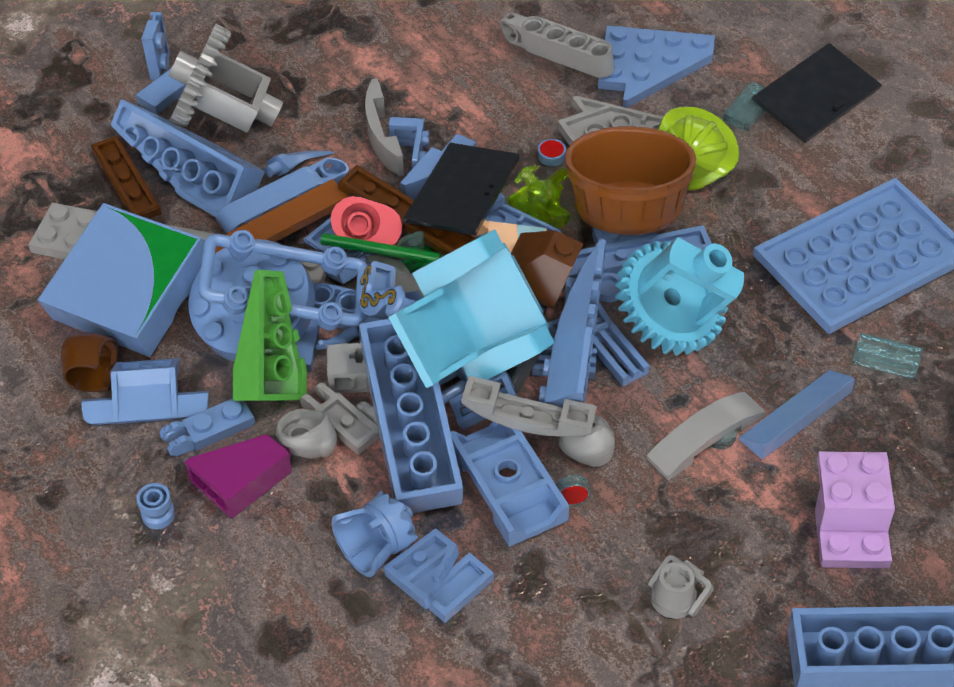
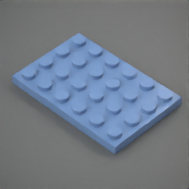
[753,178,954,335]

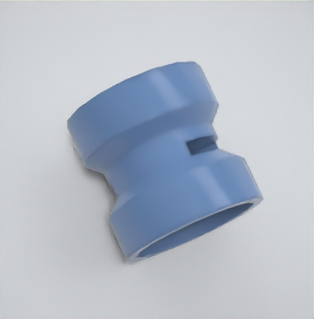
[136,483,175,529]

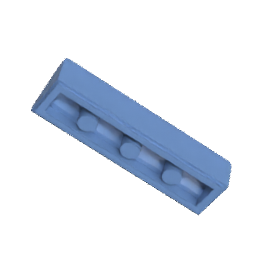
[739,370,855,460]

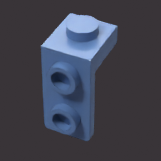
[389,117,430,169]

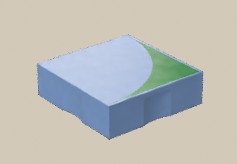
[37,203,204,357]

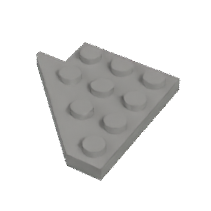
[558,96,663,146]

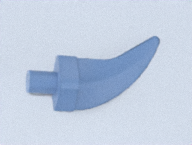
[264,151,334,177]

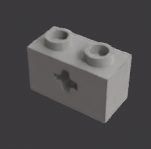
[327,343,370,393]

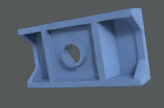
[451,422,569,547]

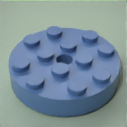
[188,239,315,361]

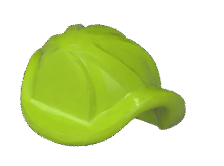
[658,107,739,191]

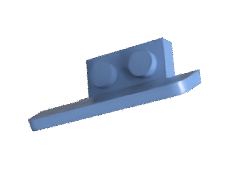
[81,358,209,425]

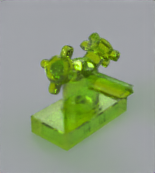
[508,165,571,229]

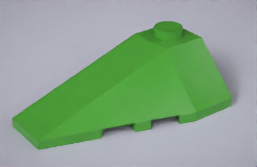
[233,270,307,401]

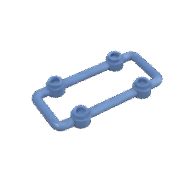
[198,230,367,330]

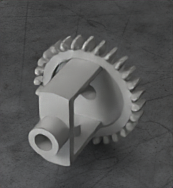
[168,24,283,133]

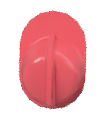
[330,196,402,245]

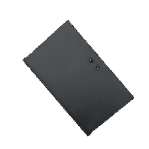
[751,43,882,143]
[402,142,520,236]

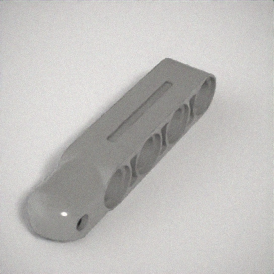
[500,12,615,78]

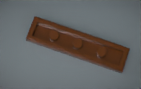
[91,135,162,219]

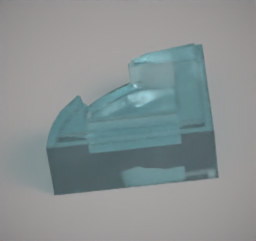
[396,231,424,261]

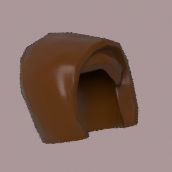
[61,332,119,392]

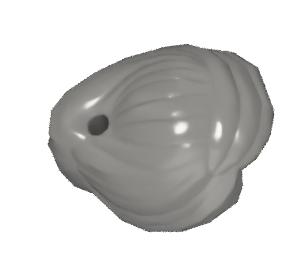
[276,409,337,459]
[558,414,615,467]

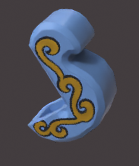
[358,261,422,320]

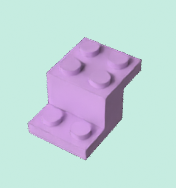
[815,451,895,568]

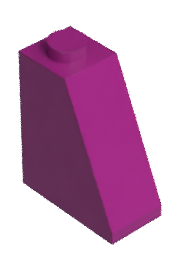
[185,434,292,519]

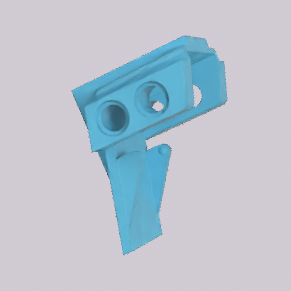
[388,229,555,388]

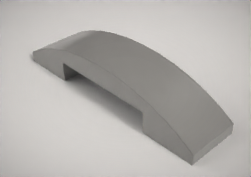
[365,78,404,177]
[461,376,597,436]
[646,392,766,480]

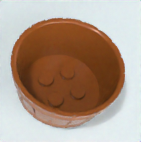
[565,126,696,235]

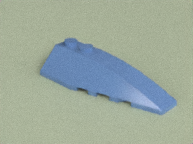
[111,99,265,217]
[539,239,606,407]

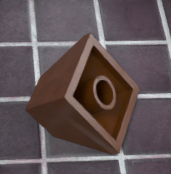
[511,230,584,309]

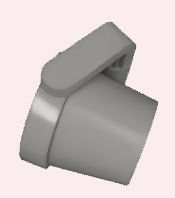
[648,555,714,619]

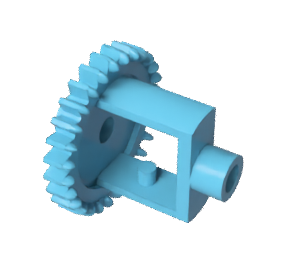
[615,237,744,356]

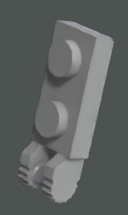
[300,382,380,455]

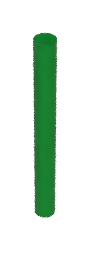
[321,233,441,264]

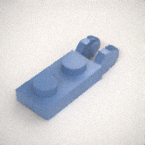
[159,398,255,457]

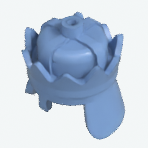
[331,490,418,577]

